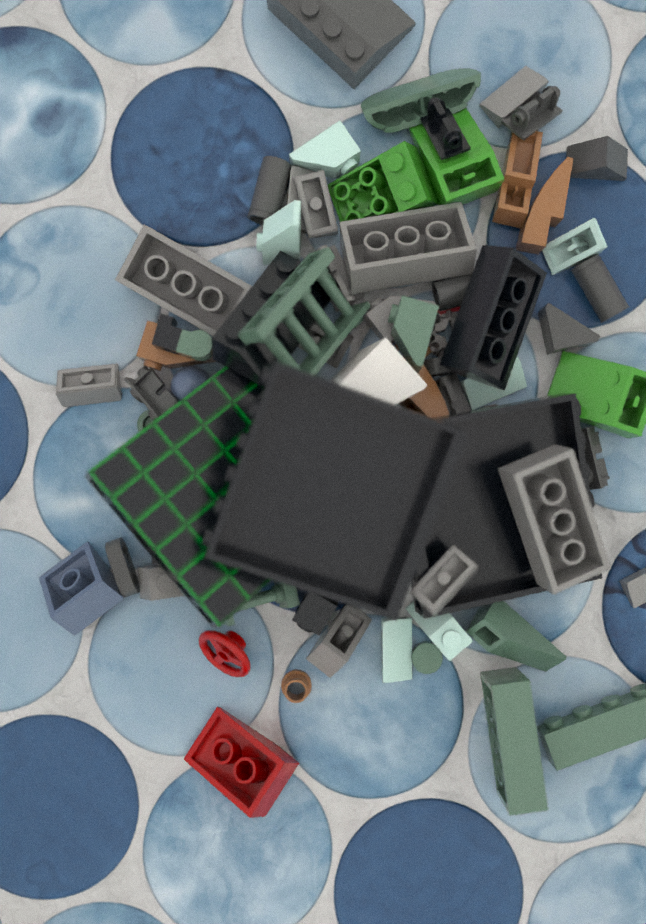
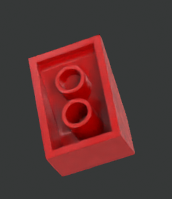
[184,707,299,818]

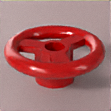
[198,630,251,678]

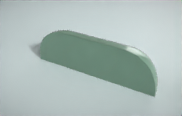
[361,68,481,133]

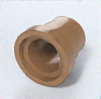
[281,669,312,703]

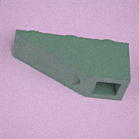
[466,601,567,672]

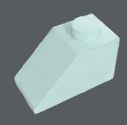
[289,120,361,178]
[256,200,301,265]
[405,601,473,662]

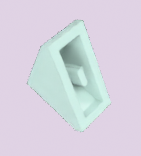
[542,218,607,275]

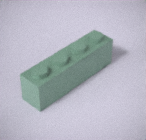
[537,684,646,771]

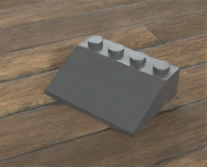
[267,0,416,89]

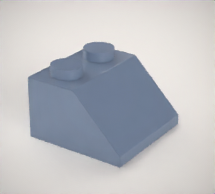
[39,541,124,636]

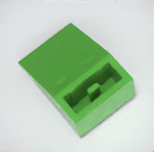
[409,108,505,206]
[328,141,439,222]
[547,351,646,439]

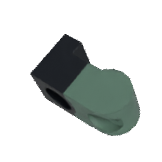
[152,314,213,361]

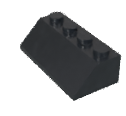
[440,245,547,390]
[212,251,331,387]

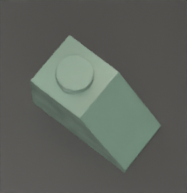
[388,295,439,373]

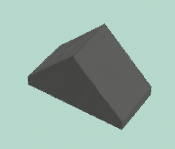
[566,136,628,181]
[538,303,601,355]

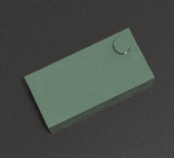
[480,667,548,816]

